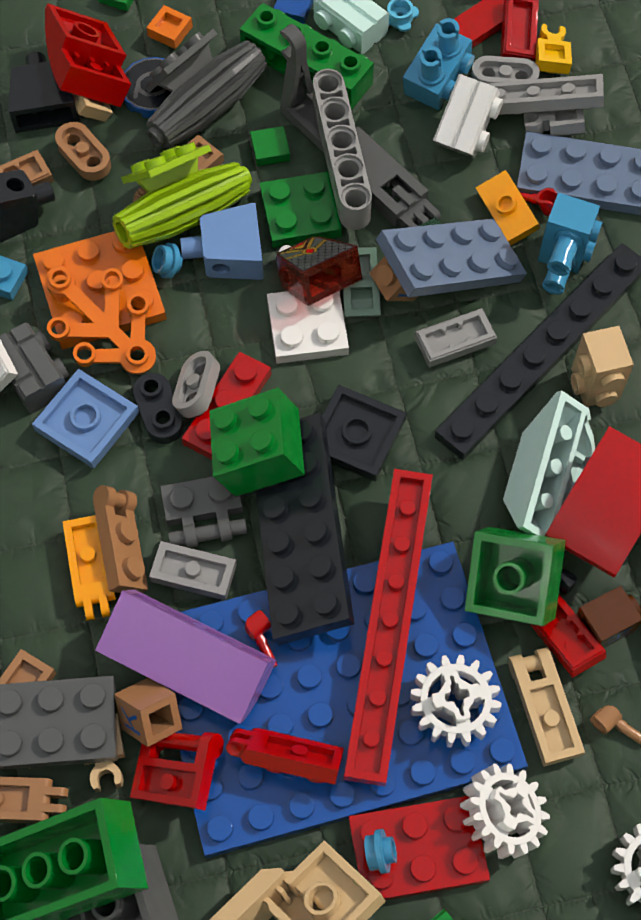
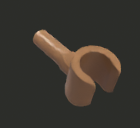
[590,705,641,745]

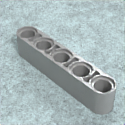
[313,69,372,230]

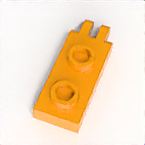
[62,515,116,621]

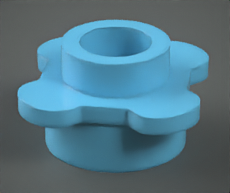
[387,0,419,32]

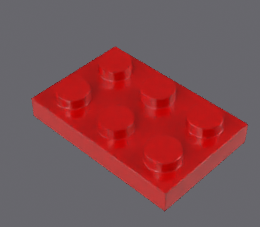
[348,796,490,901]

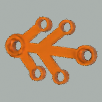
[45,266,156,375]

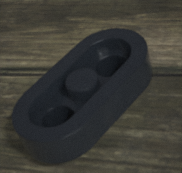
[133,373,183,444]

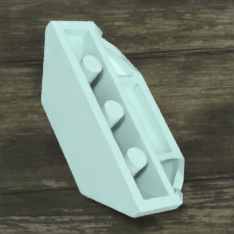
[503,390,595,536]

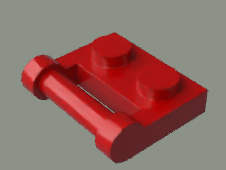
[130,732,224,811]

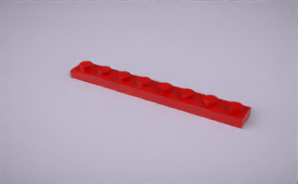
[344,469,433,787]

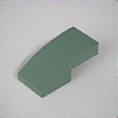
[341,247,381,318]

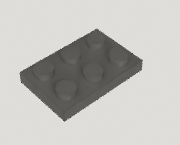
[0,676,118,770]

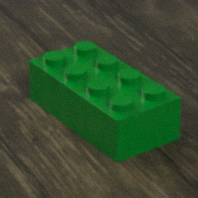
[0,798,149,920]

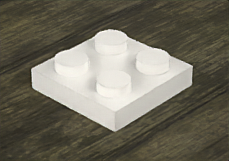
[267,285,349,364]

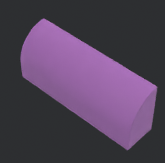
[95,589,276,724]

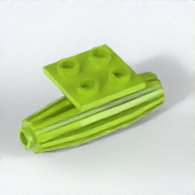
[112,142,252,249]

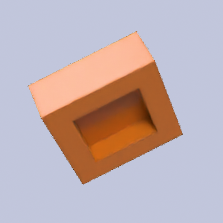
[146,5,193,49]

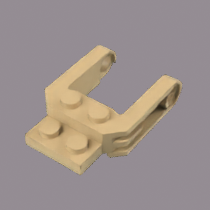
[210,840,386,920]

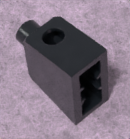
[8,52,79,133]
[0,169,55,243]

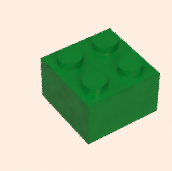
[209,387,305,497]
[465,527,566,626]

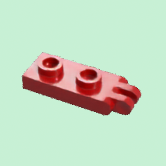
[226,728,344,785]

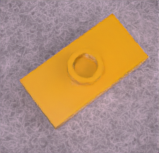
[475,170,541,246]

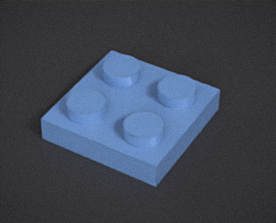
[32,369,139,469]

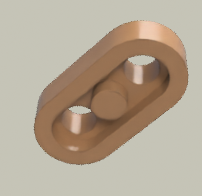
[55,122,111,181]

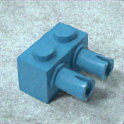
[403,18,475,111]
[537,193,603,295]

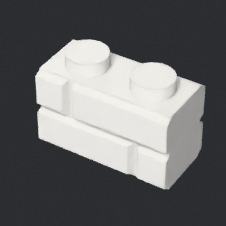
[433,74,503,158]

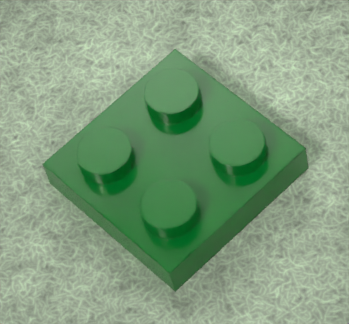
[259,171,342,248]

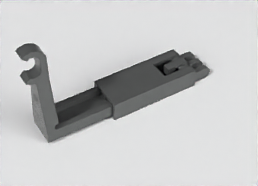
[280,24,441,228]

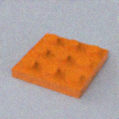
[33,231,167,350]

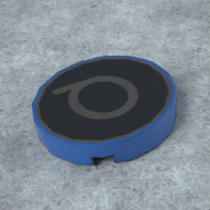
[123,57,171,118]

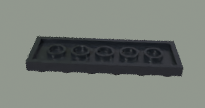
[256,412,355,645]

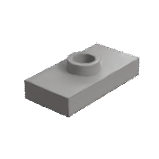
[415,308,497,368]

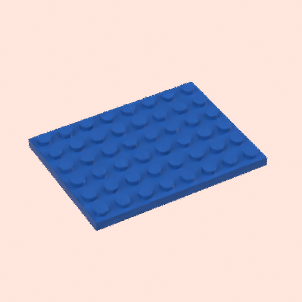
[164,542,528,858]

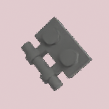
[160,477,247,548]

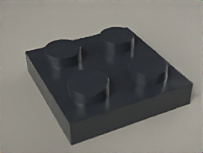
[322,385,407,482]

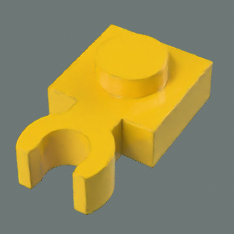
[535,24,572,75]

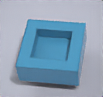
[0,255,29,300]

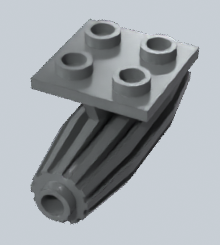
[145,28,267,149]

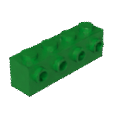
[239,3,374,110]

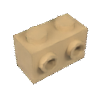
[571,326,634,407]

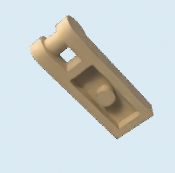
[508,647,585,767]

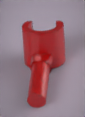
[520,188,557,216]
[245,610,278,668]

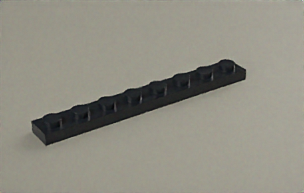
[435,243,641,460]

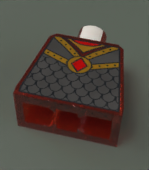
[276,236,363,306]

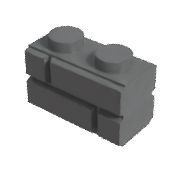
[0,322,69,413]

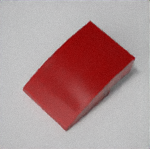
[45,3,131,107]
[545,426,641,578]

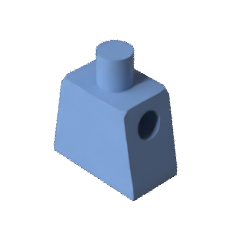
[180,203,264,280]

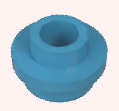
[151,243,183,279]
[364,829,397,874]

